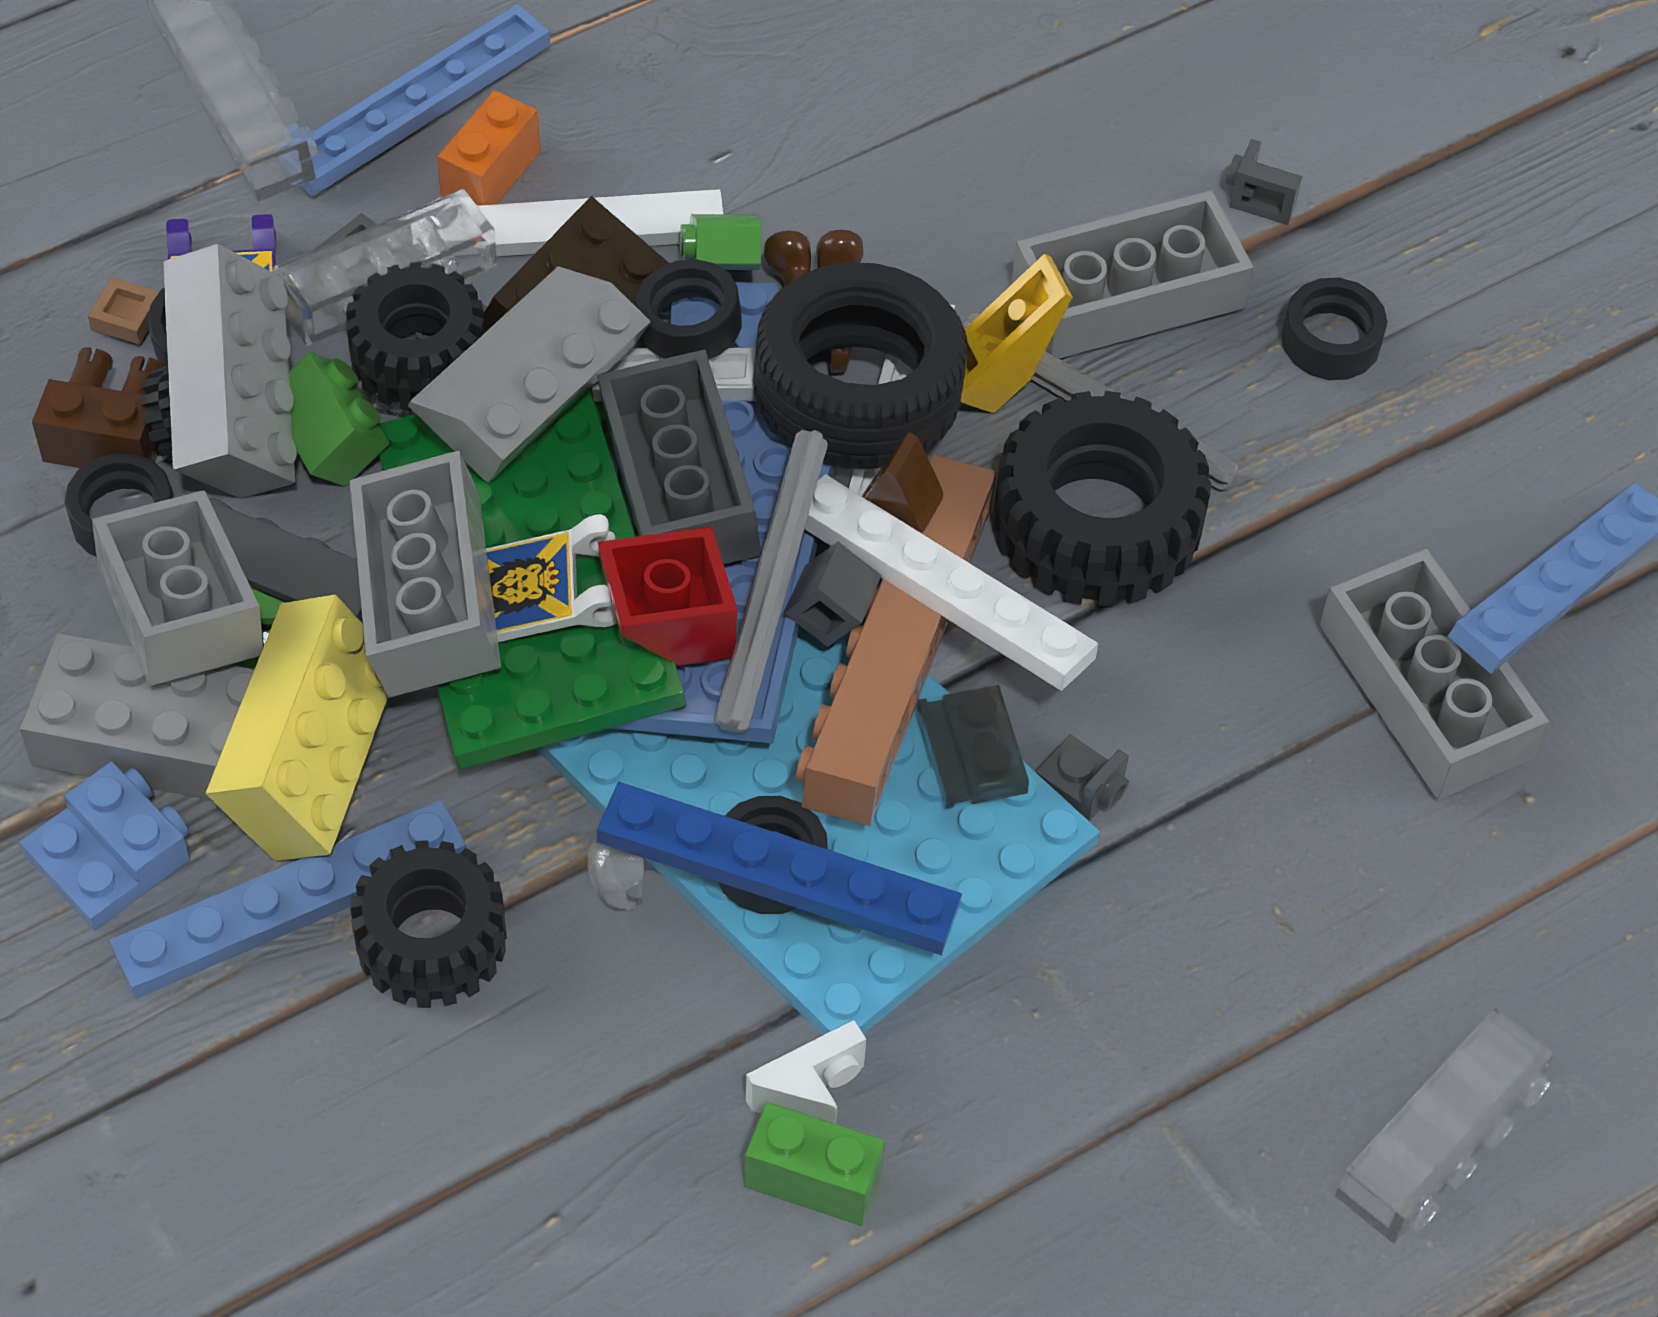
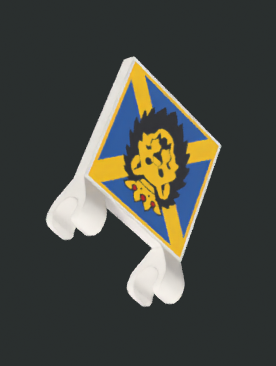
[486,514,618,642]

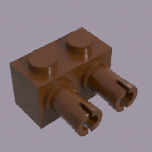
[32,347,164,468]

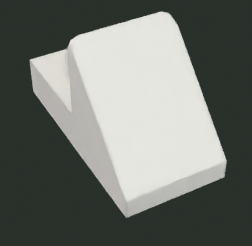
[746,1020,866,1124]

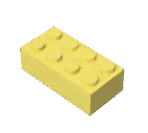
[205,594,388,861]

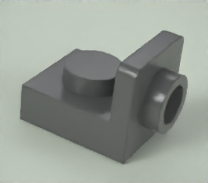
[1226,139,1302,225]
[1035,734,1129,821]

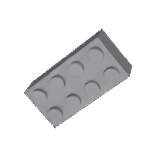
[1012,190,1254,359]
[163,244,297,498]
[349,450,501,697]
[1319,548,1549,800]
[20,633,254,800]

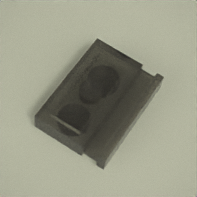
[917,685,1029,809]

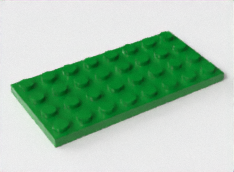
[379,389,687,770]

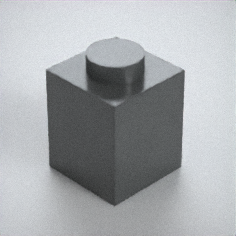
[784,541,881,647]

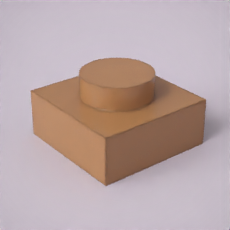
[88,277,159,345]

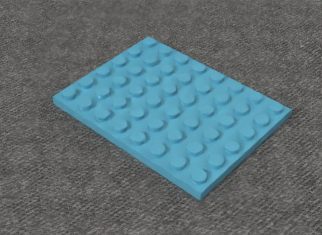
[536,618,1100,1035]

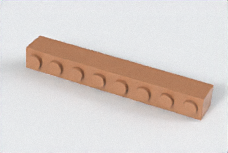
[796,454,997,826]

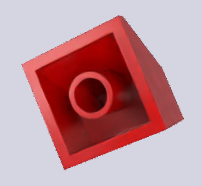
[598,526,738,666]

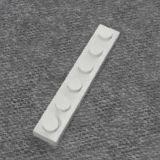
[804,474,1099,691]

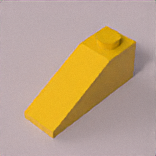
[961,254,1072,414]

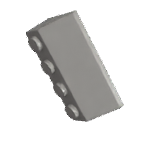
[408,266,651,483]

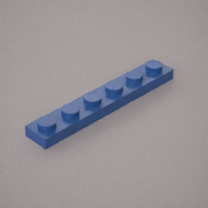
[597,781,962,955]

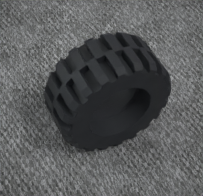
[993,391,1211,606]

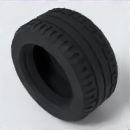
[754,262,968,470]

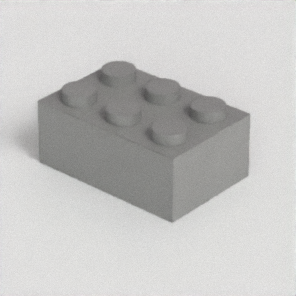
[92,490,263,686]

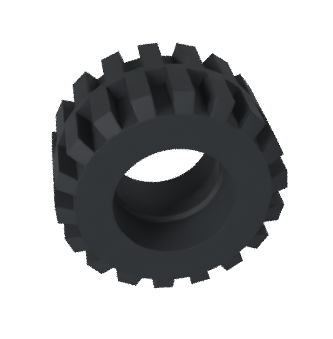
[345,262,485,410]
[350,840,507,1008]

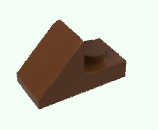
[862,432,944,533]

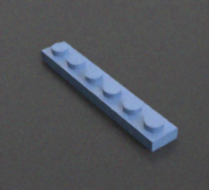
[278,4,550,197]
[1447,482,1658,674]
[109,799,466,999]

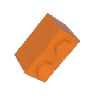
[437,90,541,207]

